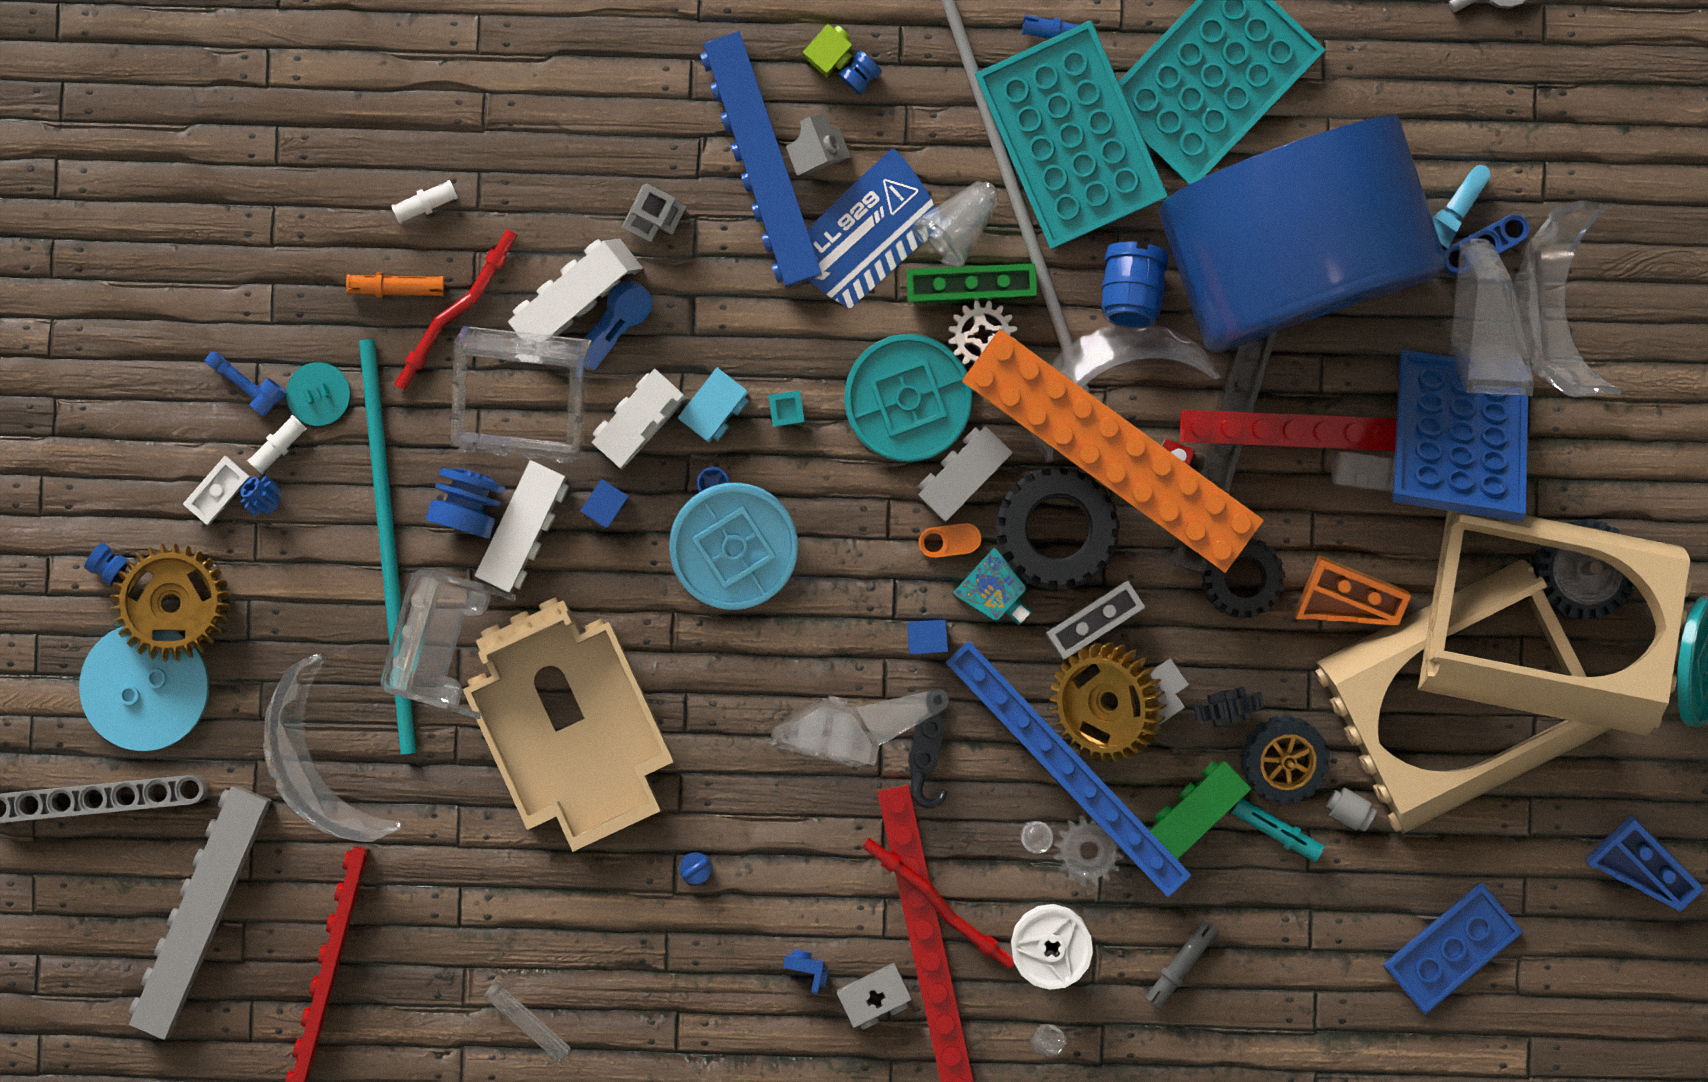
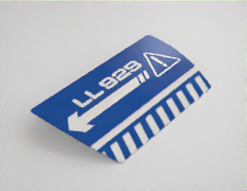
[807,148,943,308]

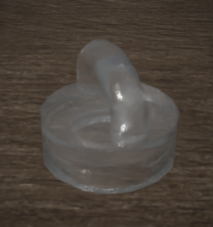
[1030,1024,1066,1057]

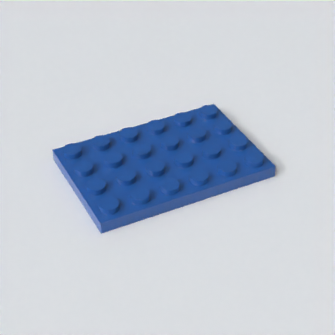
[1392,349,1529,522]

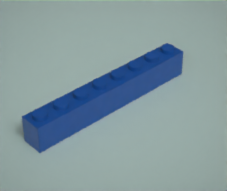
[700,31,822,288]

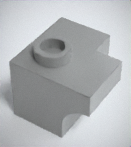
[786,114,851,176]
[621,183,686,242]
[1133,658,1189,725]

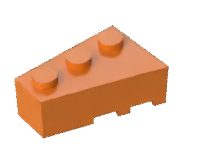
[1294,555,1411,626]

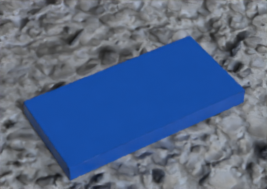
[1382,882,1523,1015]

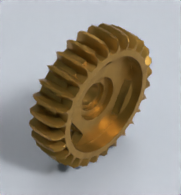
[110,543,231,662]
[1049,642,1167,762]

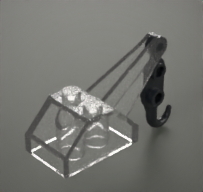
[769,689,949,808]

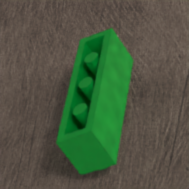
[906,263,1037,305]
[1149,760,1251,859]

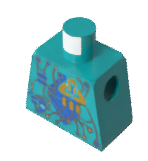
[952,548,1032,625]

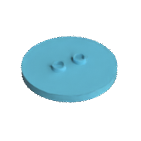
[669,483,798,610]
[79,626,209,751]

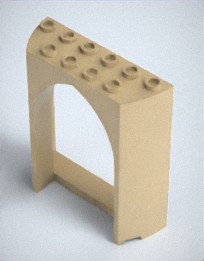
[1418,510,1692,736]
[1315,560,1611,834]

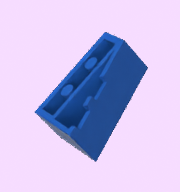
[1585,814,1704,912]

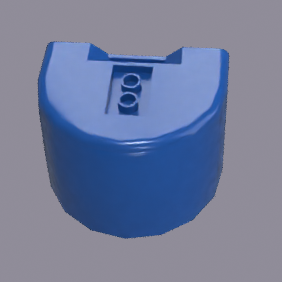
[1158,115,1446,353]

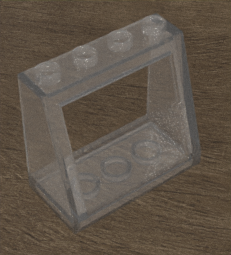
[1449,239,1534,396]
[451,326,591,463]

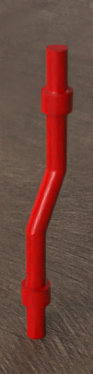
[394,229,518,391]
[862,838,1015,970]

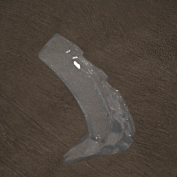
[1511,201,1622,397]
[1030,325,1221,463]
[263,652,406,842]

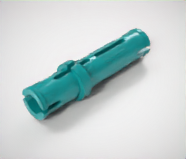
[1231,798,1325,863]

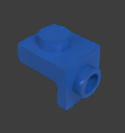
[783,949,829,994]

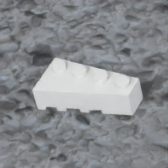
[508,238,643,352]

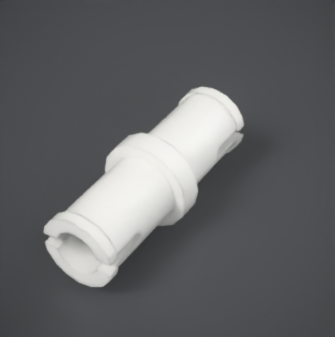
[391,180,458,224]
[247,415,307,475]

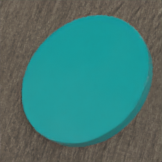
[286,362,350,426]

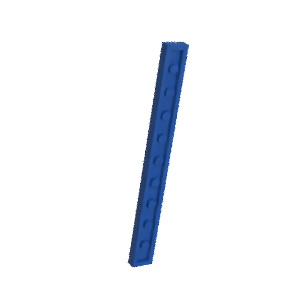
[945,640,1192,898]

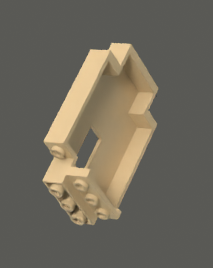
[462,597,675,852]

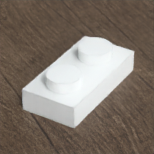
[183,456,251,525]

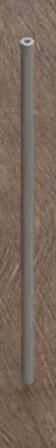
[941,0,1090,393]

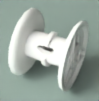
[1011,904,1093,990]

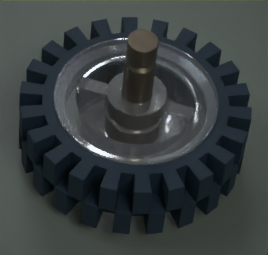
[1533,519,1634,620]

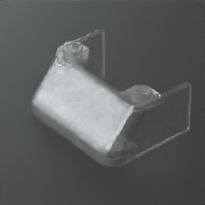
[380,569,517,719]

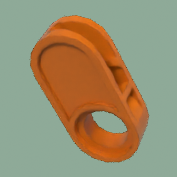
[918,523,981,558]

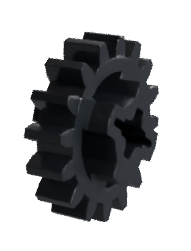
[1193,687,1265,727]

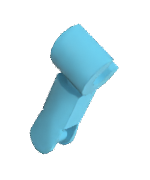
[1433,165,1490,248]

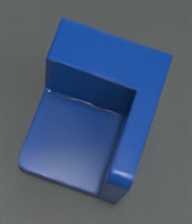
[580,479,630,528]
[907,620,948,654]

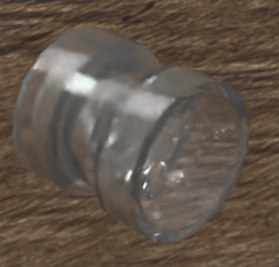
[1020,821,1053,854]

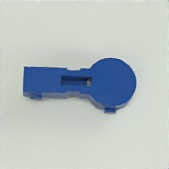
[574,280,652,370]

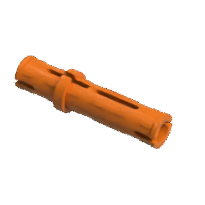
[346,272,444,298]

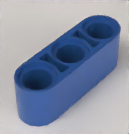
[1442,214,1529,276]

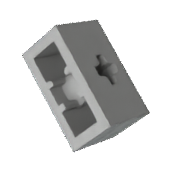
[837,962,912,1030]

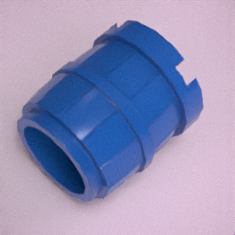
[1101,242,1169,328]

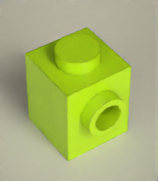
[803,24,853,78]

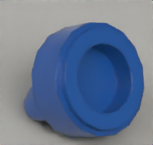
[680,852,712,884]

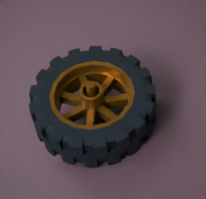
[1241,715,1330,804]

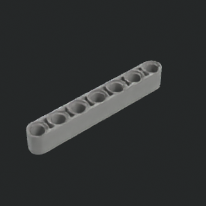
[0,774,209,823]

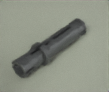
[1145,920,1219,1009]

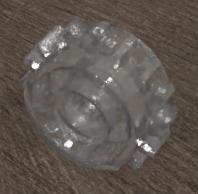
[1053,816,1124,886]

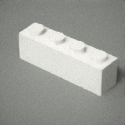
[475,460,569,593]

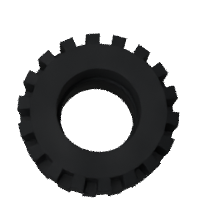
[1201,537,1286,618]

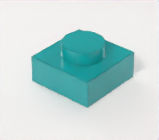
[768,390,805,427]

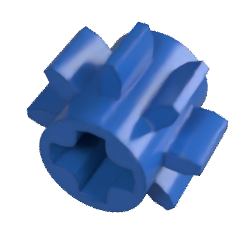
[240,475,281,517]

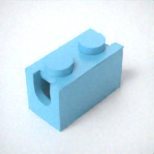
[678,368,749,443]

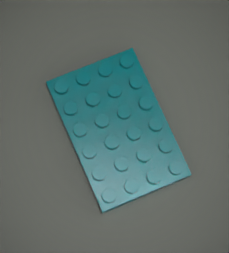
[1119,0,1326,185]
[975,20,1169,250]

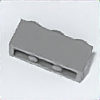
[918,426,1013,522]
[1045,580,1145,660]

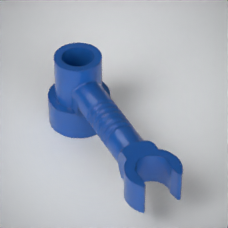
[204,351,287,416]

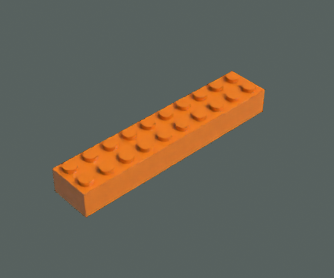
[962,328,1264,573]

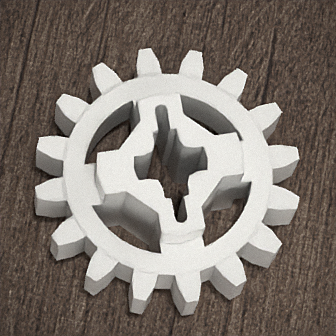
[948,301,1017,366]

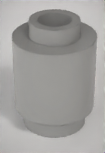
[1326,787,1377,832]

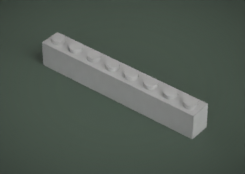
[128,785,272,1040]

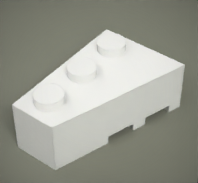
[592,369,686,470]

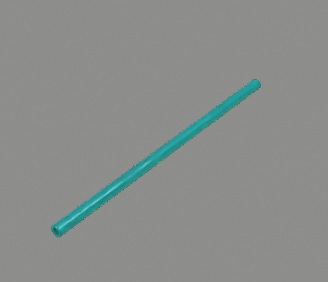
[359,339,417,755]

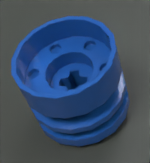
[425,467,506,539]

